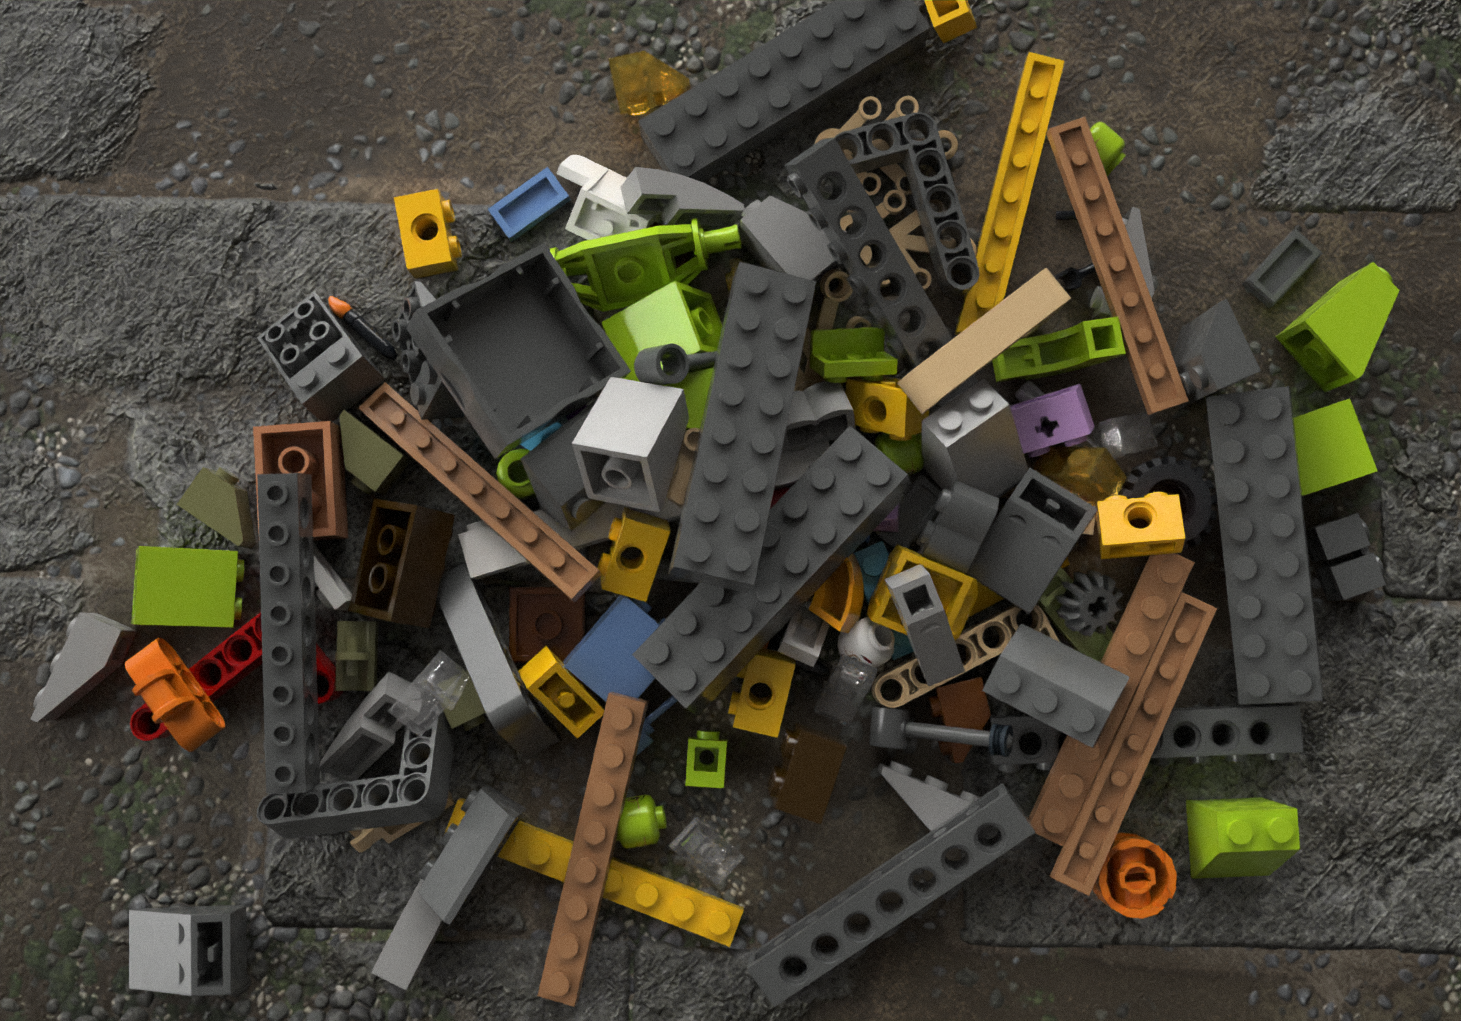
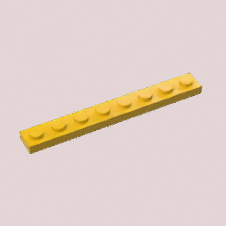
[955,52,1065,335]
[444,798,744,947]

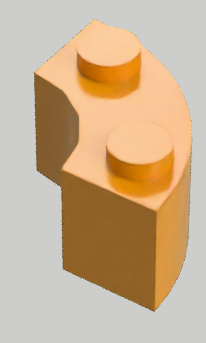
[808,553,864,633]

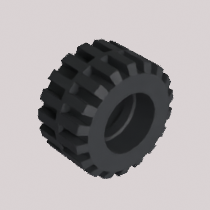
[1112,456,1218,551]

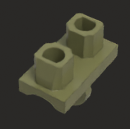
[335,621,379,691]

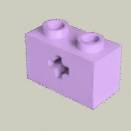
[1010,384,1094,458]

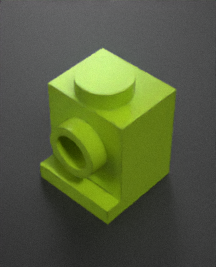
[685,730,727,788]

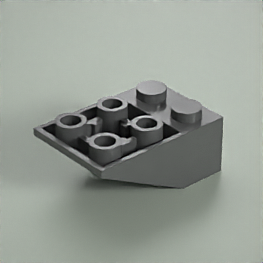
[392,281,465,420]
[257,292,385,422]
[966,468,1098,614]
[129,905,247,996]

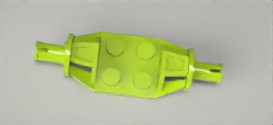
[550,218,742,312]

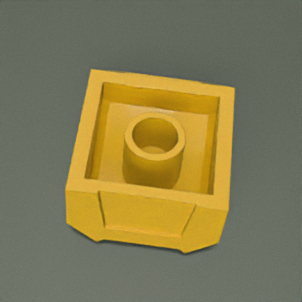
[867,544,978,641]

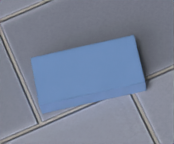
[488,167,570,242]

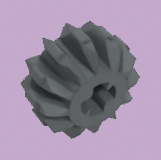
[1055,570,1125,637]

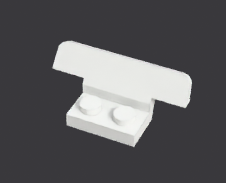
[556,155,663,240]

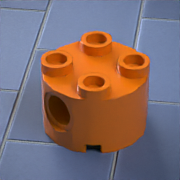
[1092,832,1177,919]

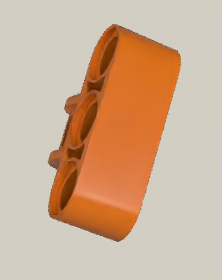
[125,637,226,752]

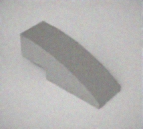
[620,167,745,229]
[319,672,422,782]
[371,857,444,990]

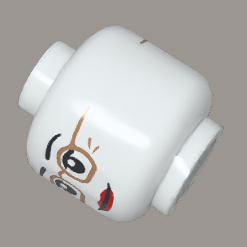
[837,617,895,672]

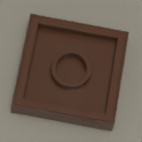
[509,587,586,663]

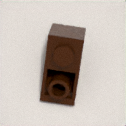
[928,676,991,764]

